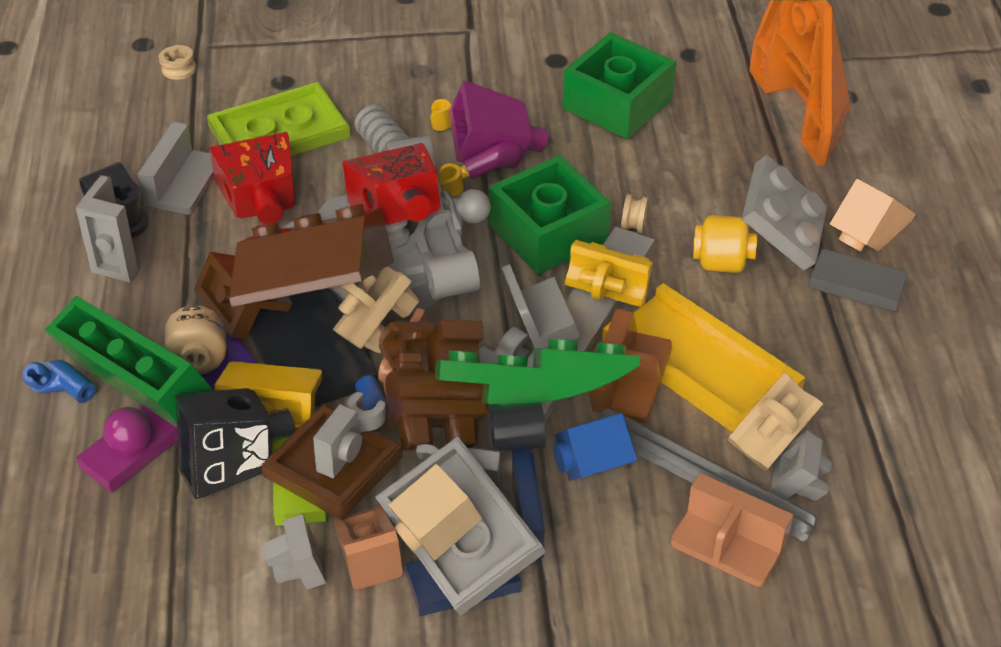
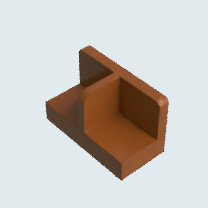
[588,309,672,423]

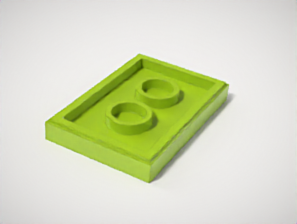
[207,82,351,156]

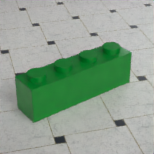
[44,295,214,428]

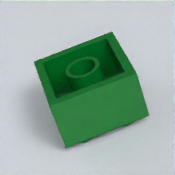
[562,32,676,140]
[488,155,611,275]

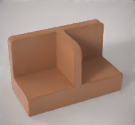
[670,473,794,587]

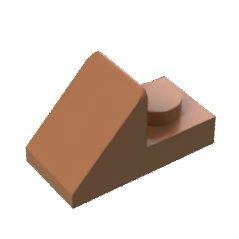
[333,506,403,590]

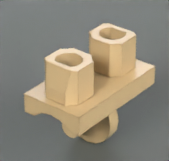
[333,266,419,353]
[727,372,823,472]

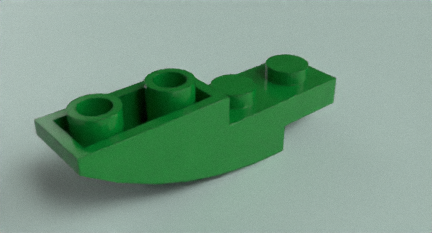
[435,339,640,405]

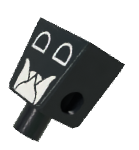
[175,388,295,500]

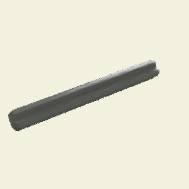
[597,408,818,542]

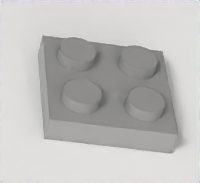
[742,155,827,271]

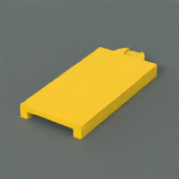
[602,283,806,433]

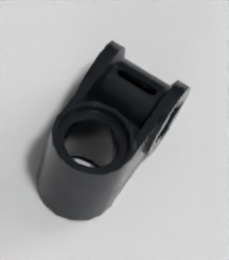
[79,162,148,237]

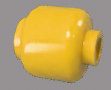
[693,215,757,273]

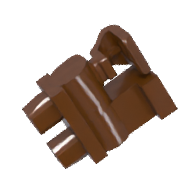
[379,320,487,451]

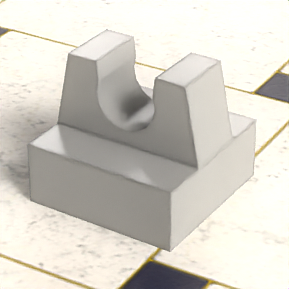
[770,430,832,501]
[262,514,326,590]

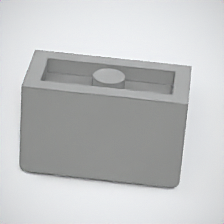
[138,121,214,215]
[75,175,139,283]
[501,264,581,348]

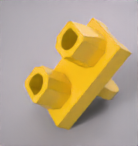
[565,240,653,307]

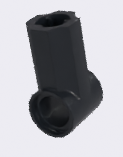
[490,402,546,452]

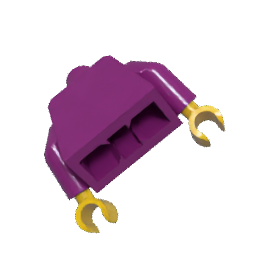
[430,80,548,197]

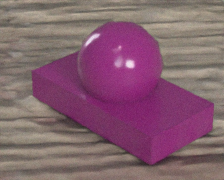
[76,406,178,493]

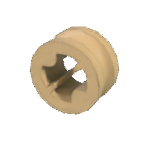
[158,45,196,80]
[621,194,649,235]

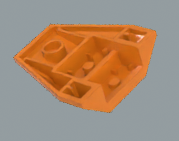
[749,0,850,166]

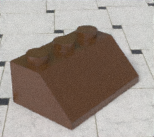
[229,204,394,307]

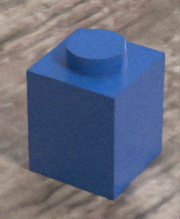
[553,413,637,481]

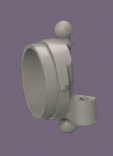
[283,135,491,317]

